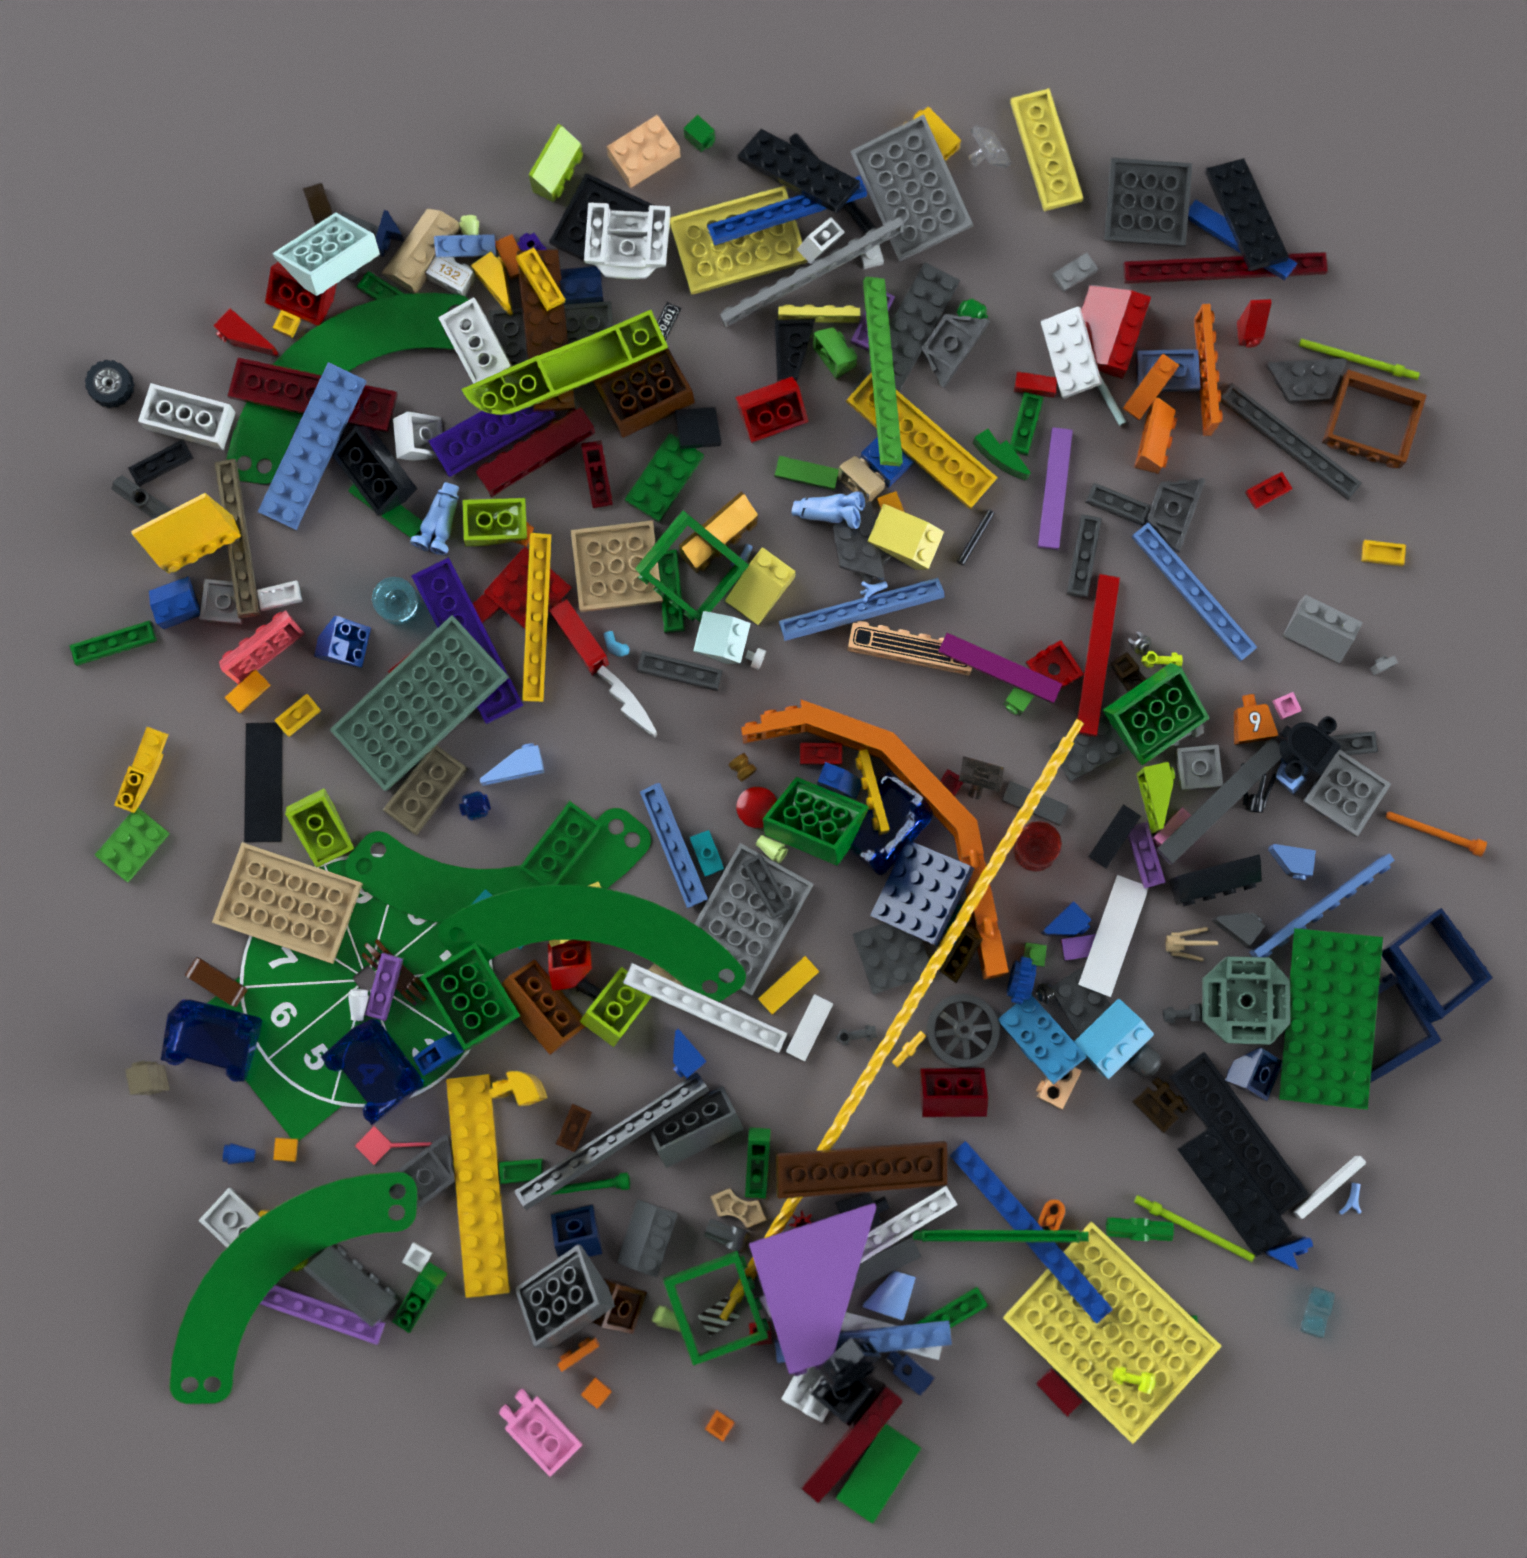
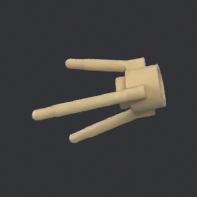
[1166,927,1218,962]

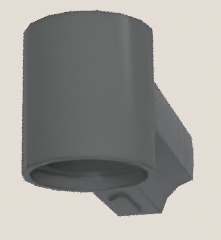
[704,1218,750,1253]

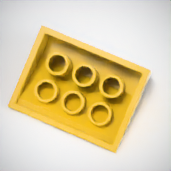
[131,493,241,574]

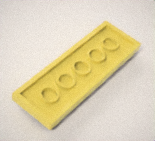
[1010,89,1083,211]

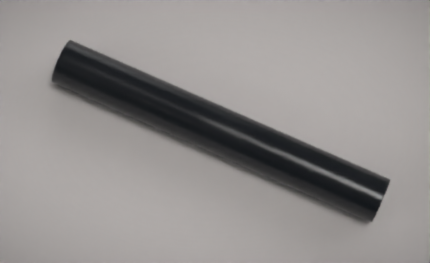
[957,509,995,566]

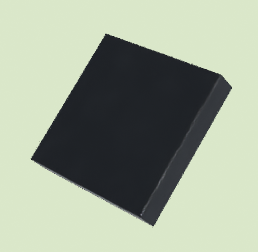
[674,407,722,449]

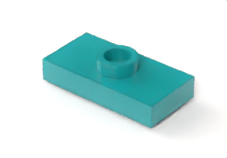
[690,830,725,877]

